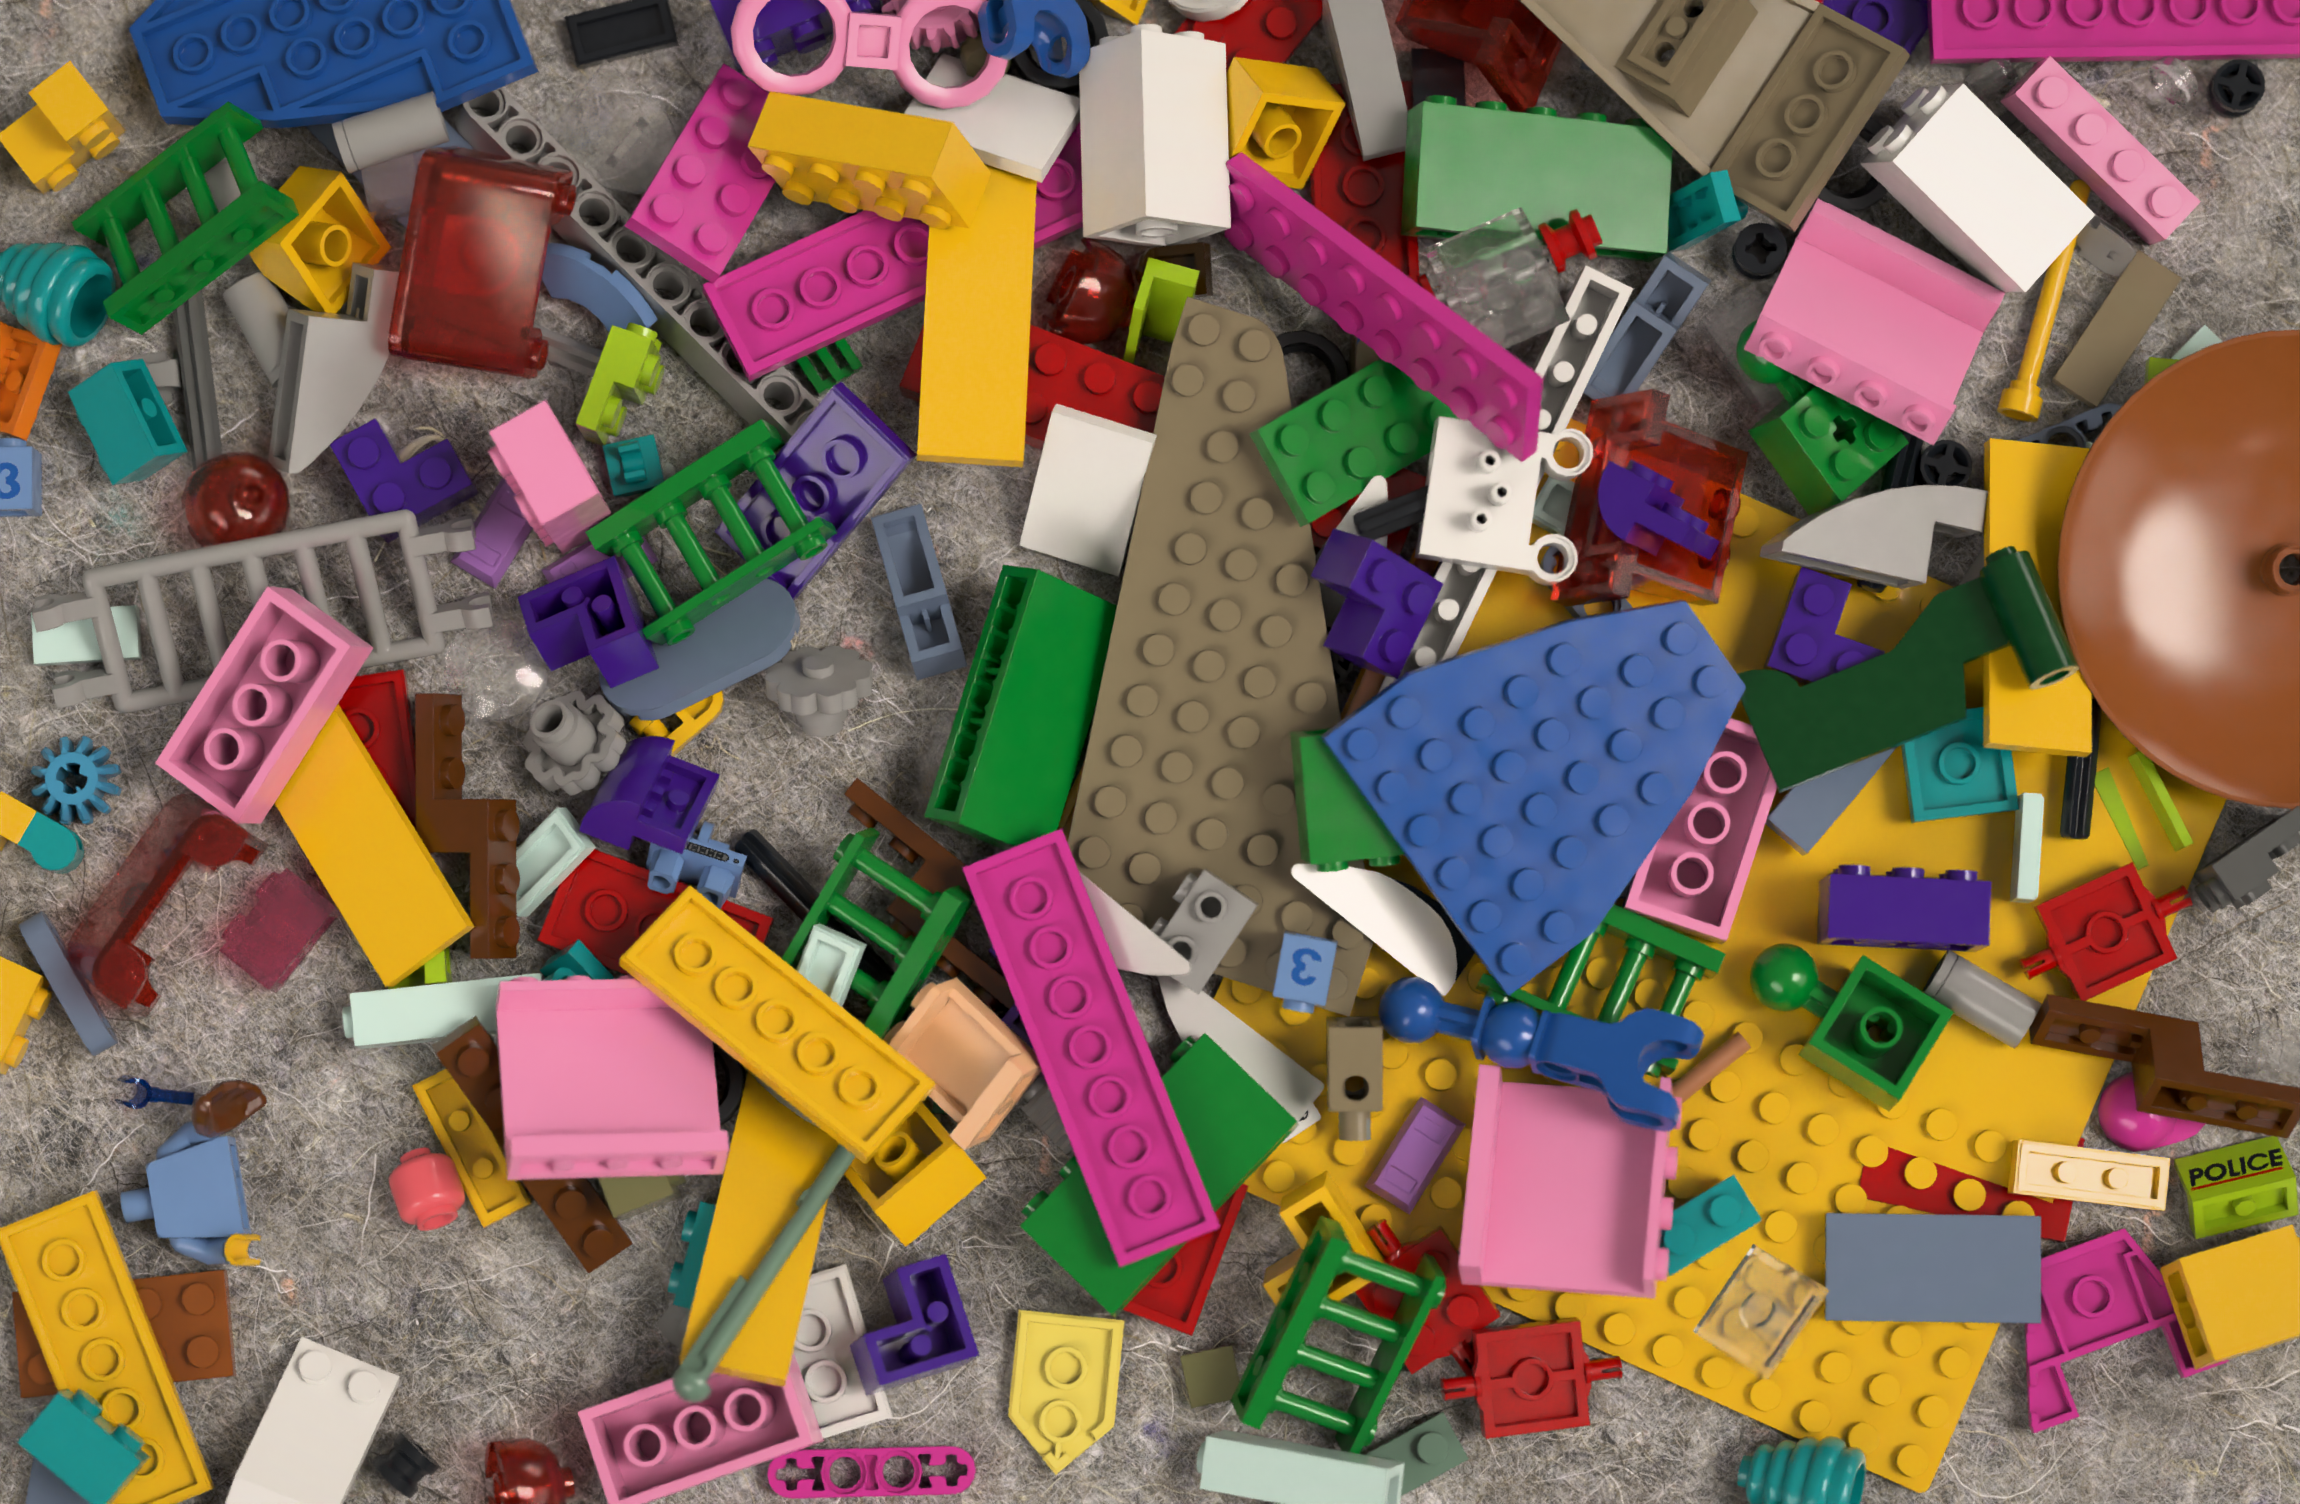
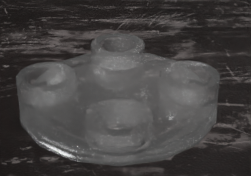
[444,618,549,722]

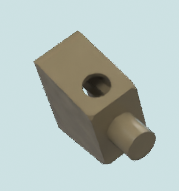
[1326,1016,1383,1141]

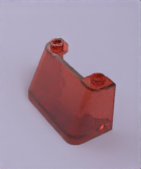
[388,146,576,379]
[68,794,269,1017]

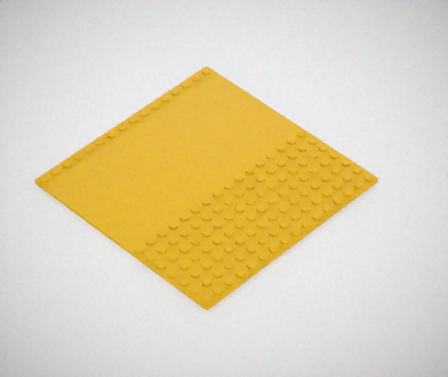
[1214,418,2227,1493]

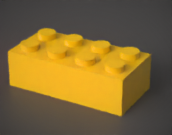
[748,92,991,229]

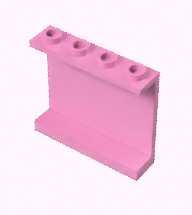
[1744,198,2005,446]
[495,974,729,1180]
[1459,1064,1682,1298]

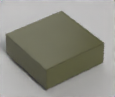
[1180,1345,1240,1408]

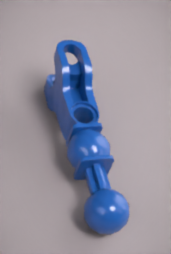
[978,0,1090,78]
[1378,977,1705,1131]

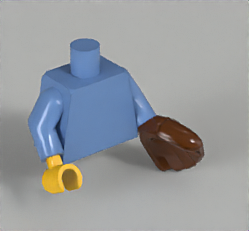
[120,1079,267,1266]

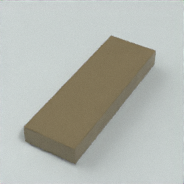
[2051,250,2182,409]

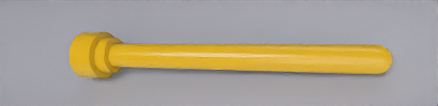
[1997,179,2090,422]

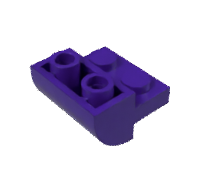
[1598,459,1720,560]
[579,736,720,854]

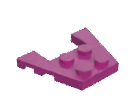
[2024,1228,2229,1433]

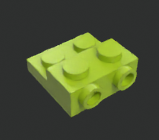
[575,322,665,446]

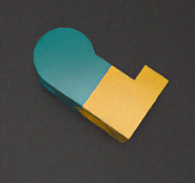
[0,791,84,874]

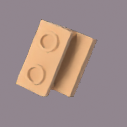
[883,977,1042,1150]

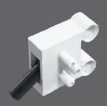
[1353,416,1593,586]

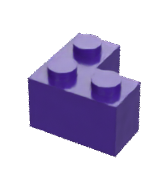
[330,418,479,544]
[1311,528,1443,679]
[518,556,659,688]
[1763,567,1885,687]
[850,1254,979,1396]

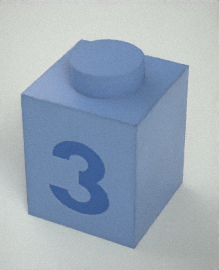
[0,438,42,517]
[1273,931,1338,1013]

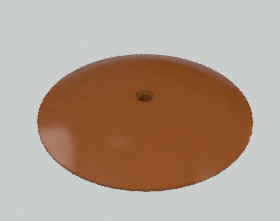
[2057,330,2300,809]

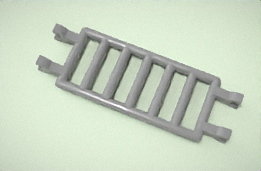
[32,509,494,713]

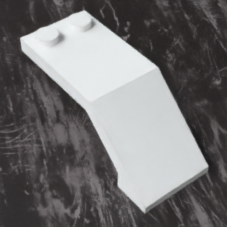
[225,1337,400,1504]

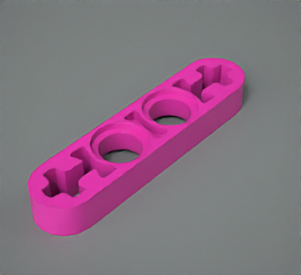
[767,1446,976,1499]

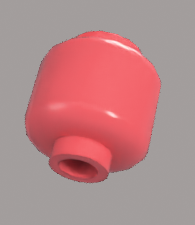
[388,1147,465,1231]

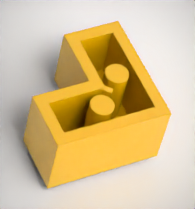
[0,61,126,195]
[1263,1170,1383,1305]

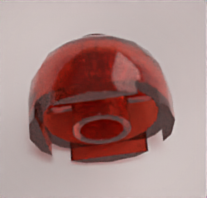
[1041,237,1136,345]
[181,452,291,547]
[485,1438,575,1504]

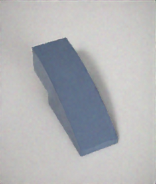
[1583,251,1712,417]
[871,504,967,680]
[1765,747,1897,856]

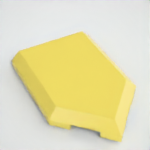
[1008,1310,1125,1475]

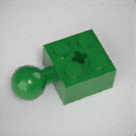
[1736,319,1909,515]
[1750,943,1954,1111]

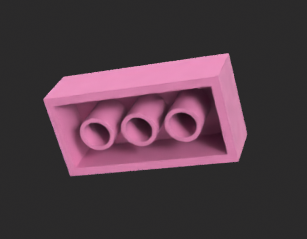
[487,400,612,554]
[155,586,373,823]
[1622,718,1777,945]
[578,1352,824,1504]

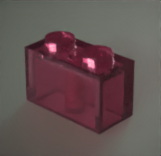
[219,868,341,994]

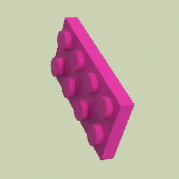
[624,63,775,284]

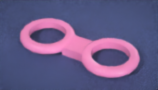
[731,0,1008,109]

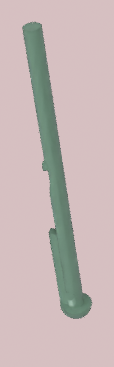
[673,1143,856,1403]

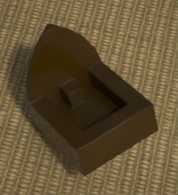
[1134,242,1213,298]

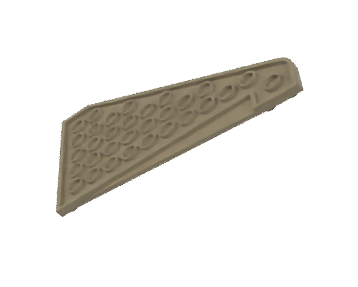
[1068,297,1373,1017]

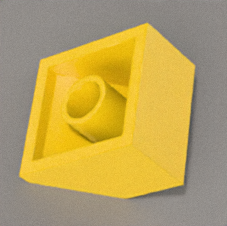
[1226,57,1346,189]
[249,166,391,313]
[844,1102,987,1247]

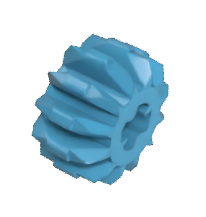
[31,736,122,825]

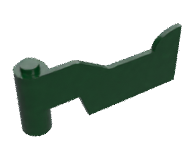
[1737,546,2080,793]

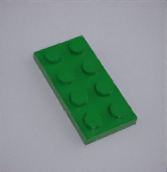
[1249,358,1460,527]

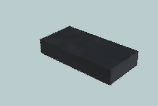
[565,0,679,70]

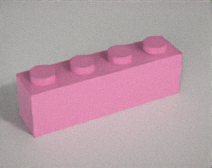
[2000,56,2201,245]

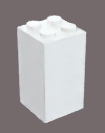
[1079,24,1231,247]
[1860,83,2095,293]

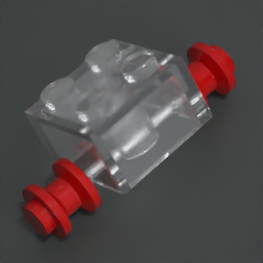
[1417,207,1603,349]

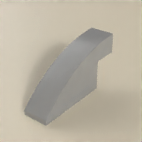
[1322,0,1408,161]
[268,263,413,474]
[1760,485,1988,589]

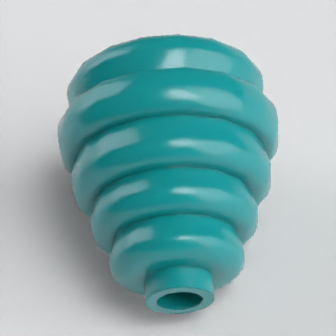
[0,242,116,347]
[1737,1436,1866,1504]

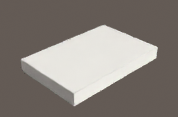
[904,53,1080,183]
[1019,404,1157,577]
[794,1264,893,1439]

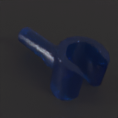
[115,1075,194,1109]

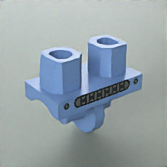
[645,821,747,909]

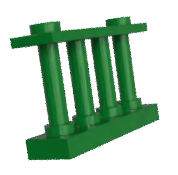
[72,102,299,335]
[585,419,838,645]
[781,827,975,1040]
[1476,904,1726,1078]
[1231,1215,1446,1454]

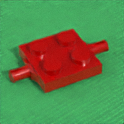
[2019,862,2193,1001]
[1355,1219,1500,1376]
[1440,1317,1623,1439]

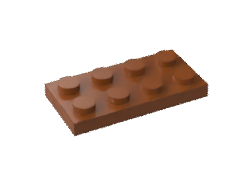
[12,1270,237,1398]

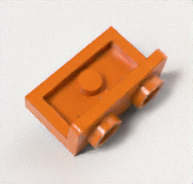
[0,321,62,441]

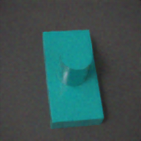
[1668,170,1748,252]

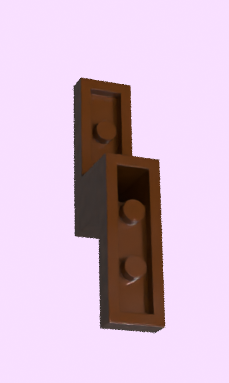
[415,693,520,959]
[844,778,1015,1013]
[2029,994,2300,1139]
[431,1016,633,1273]

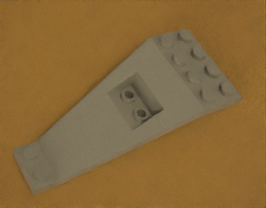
[1519,0,1910,232]

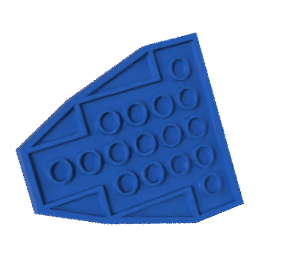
[129,0,539,128]
[1320,600,1746,996]

